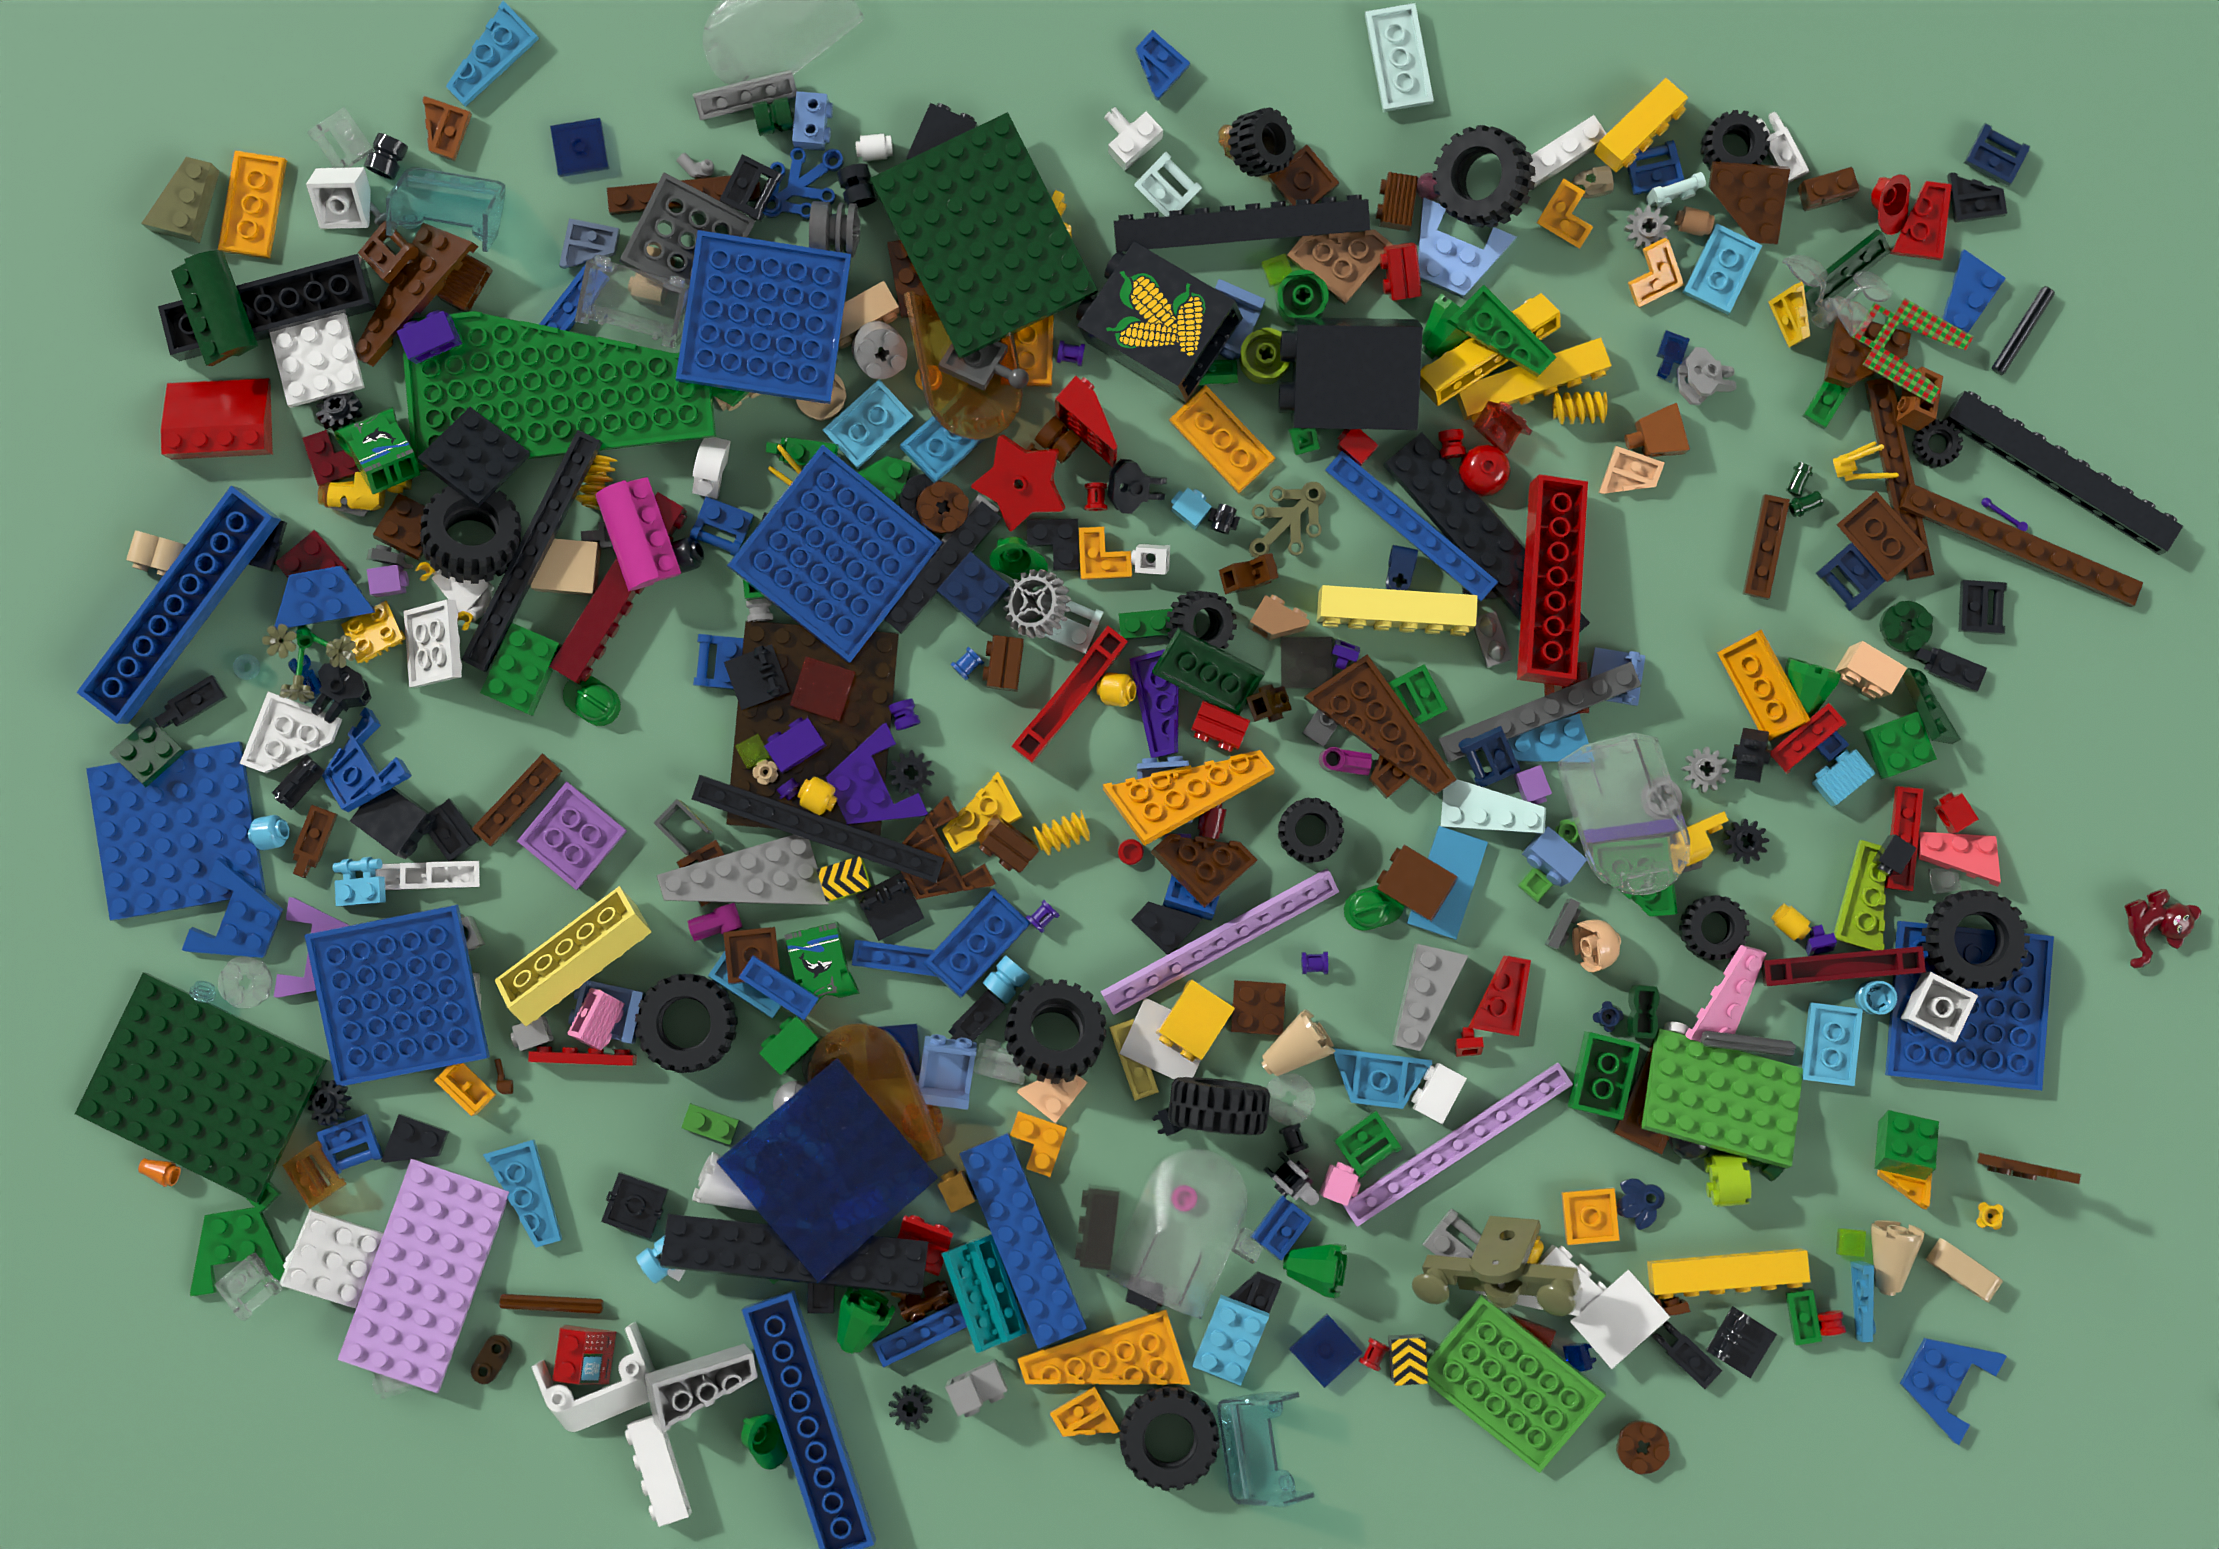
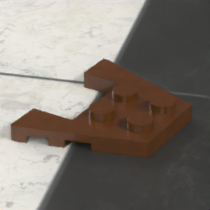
[901,796,996,899]
[1977,1153,2081,1184]

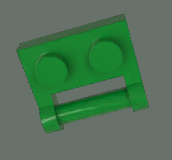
[1388,664,1448,725]
[1333,1110,1402,1179]

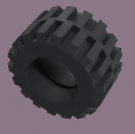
[1228,107,1296,177]
[1700,110,1770,172]
[1166,590,1237,649]
[1278,797,1344,863]
[1679,895,1750,960]

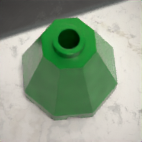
[1422,293,1470,359]
[1785,657,1841,718]
[1283,1243,1348,1298]
[837,1288,896,1354]

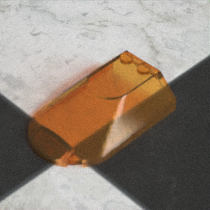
[904,291,1023,440]
[808,1023,946,1192]

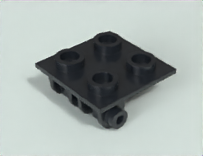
[724,644,790,710]
[856,873,924,941]
[1706,1306,1777,1378]

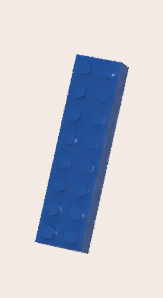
[959,1132,1087,1349]

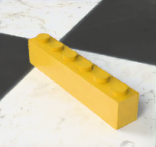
[1420,293,1561,407]
[1455,337,1612,422]
[1647,1248,1810,1299]

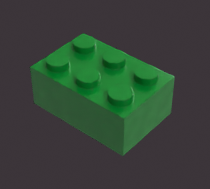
[480,623,562,716]
[1567,1031,1640,1120]

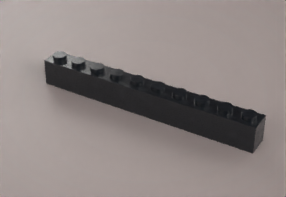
[1113,194,1370,252]
[1943,391,2183,555]

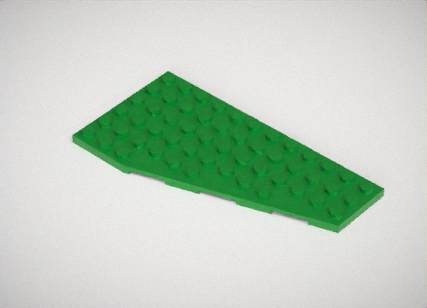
[402,311,716,472]

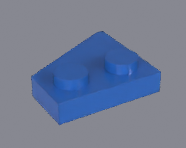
[1136,30,1190,101]

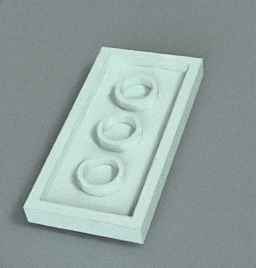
[1365,3,1434,112]

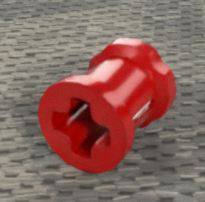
[1084,482,1108,511]
[1358,1337,1391,1372]

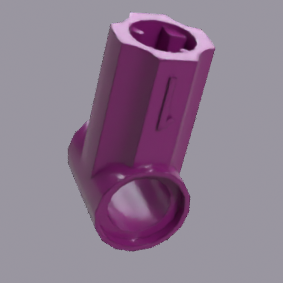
[1319,747,1372,776]
[687,903,743,942]

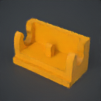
[434,1063,496,1116]

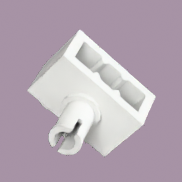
[1104,107,1163,171]

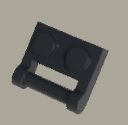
[720,154,784,222]
[1958,580,2007,635]

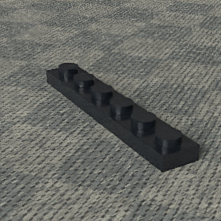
[884,501,1002,634]

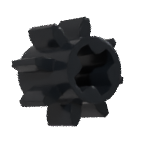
[1208,504,1240,535]

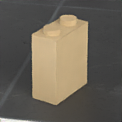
[531,539,601,596]

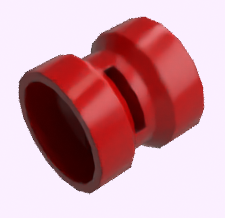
[1438,429,1466,459]

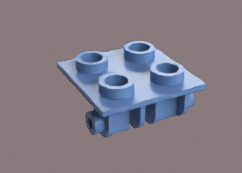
[1590,647,1645,706]

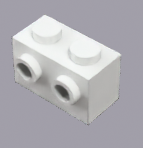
[1411,1063,1467,1124]

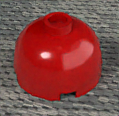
[1459,445,1511,497]

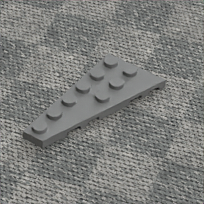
[657,835,829,905]

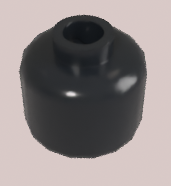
[671,537,704,574]

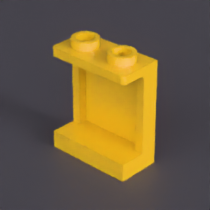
[1155,980,1235,1062]

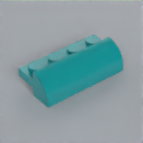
[942,1234,1027,1353]

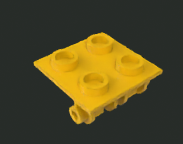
[341,600,406,663]

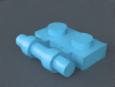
[332,857,386,906]

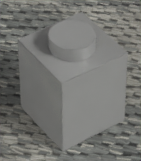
[510,1016,554,1051]

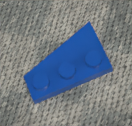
[1942,249,2006,333]

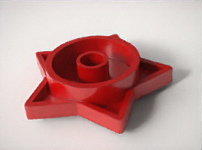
[971,435,1066,532]

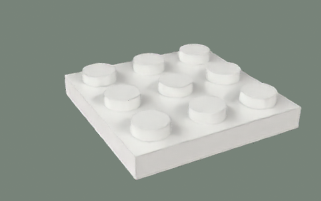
[270,313,365,408]
[404,600,462,687]
[280,1209,384,1308]

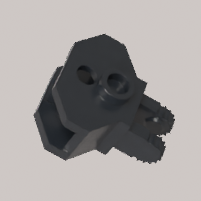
[1107,459,1167,514]
[311,663,372,724]
[1732,728,1771,783]
[1264,1151,1320,1206]

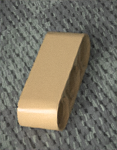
[1925,1238,2003,1303]

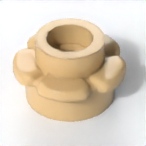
[753,759,778,785]

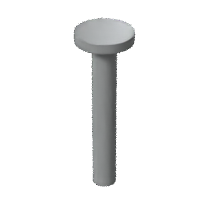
[370,201,389,225]

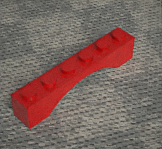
[1011,626,1128,764]

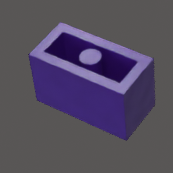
[397,310,462,364]
[764,717,827,774]

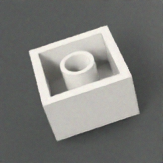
[1900,972,1978,1042]

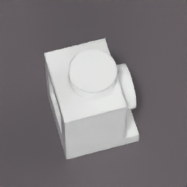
[1131,544,1170,575]

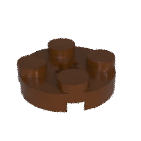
[916,482,969,534]
[1616,1420,1670,1474]

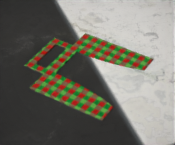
[1853,298,1974,404]

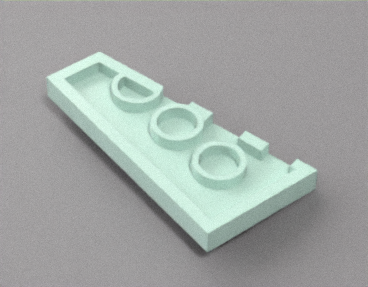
[1441,779,1546,834]

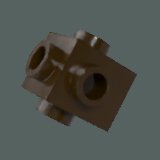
[1247,684,1292,723]

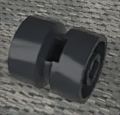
[363,133,409,180]
[836,163,878,209]

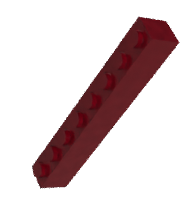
[549,492,687,685]

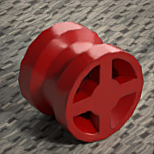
[1817,1310,1846,1336]

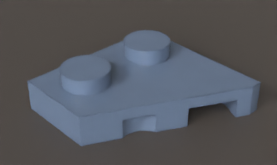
[559,218,621,269]

